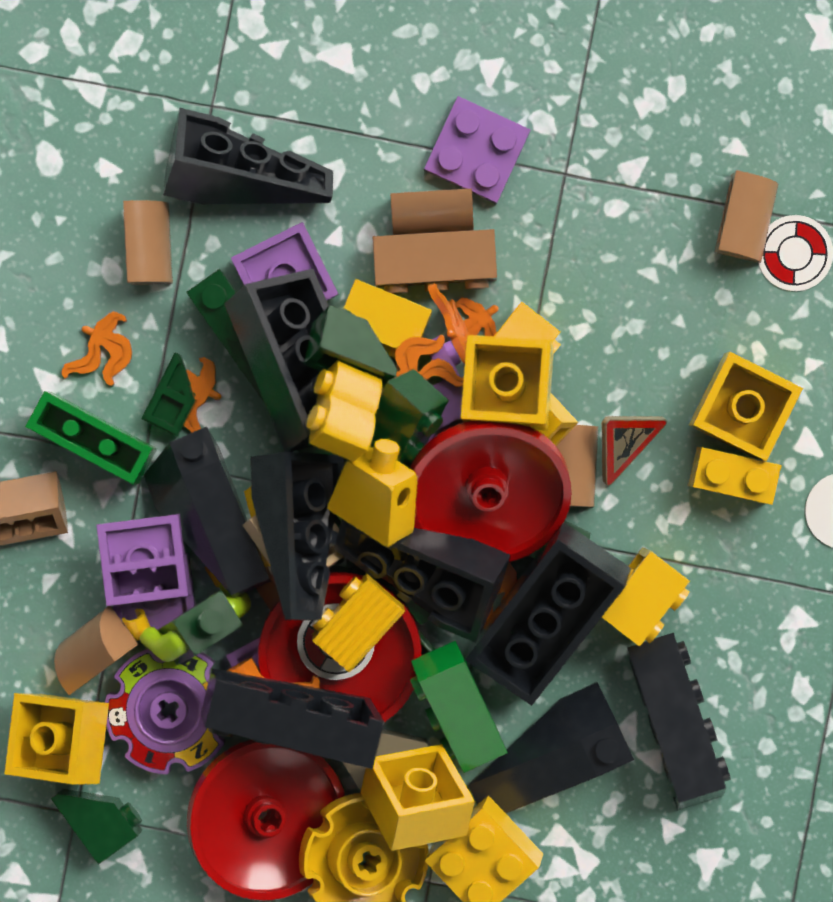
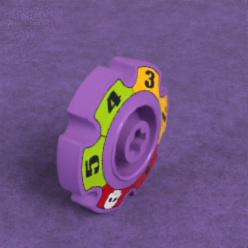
[105,648,226,774]

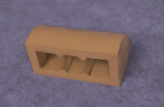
[714,170,779,263]
[390,188,474,235]
[123,200,173,285]
[556,425,599,507]
[0,471,68,546]
[54,606,138,695]

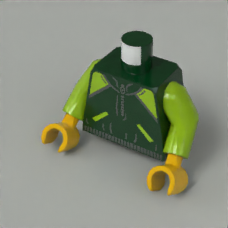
[122,566,251,665]

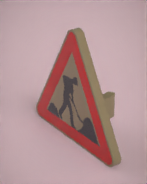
[602,416,667,486]

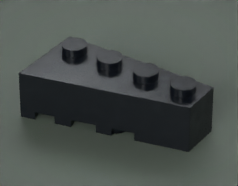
[627,633,731,811]
[201,668,384,769]

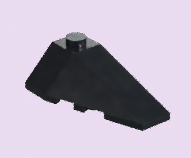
[163,108,333,205]
[144,426,271,598]
[250,451,344,620]
[334,519,511,643]
[468,682,634,813]

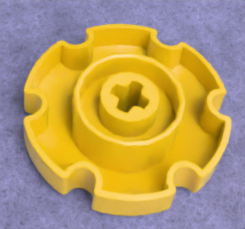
[299,793,429,902]

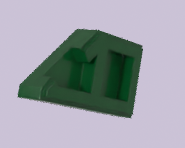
[141,353,197,437]

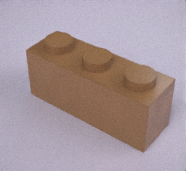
[373,229,497,294]

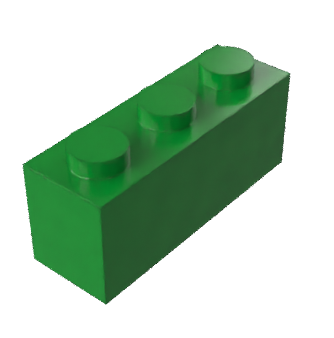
[25,391,157,485]
[410,640,508,773]

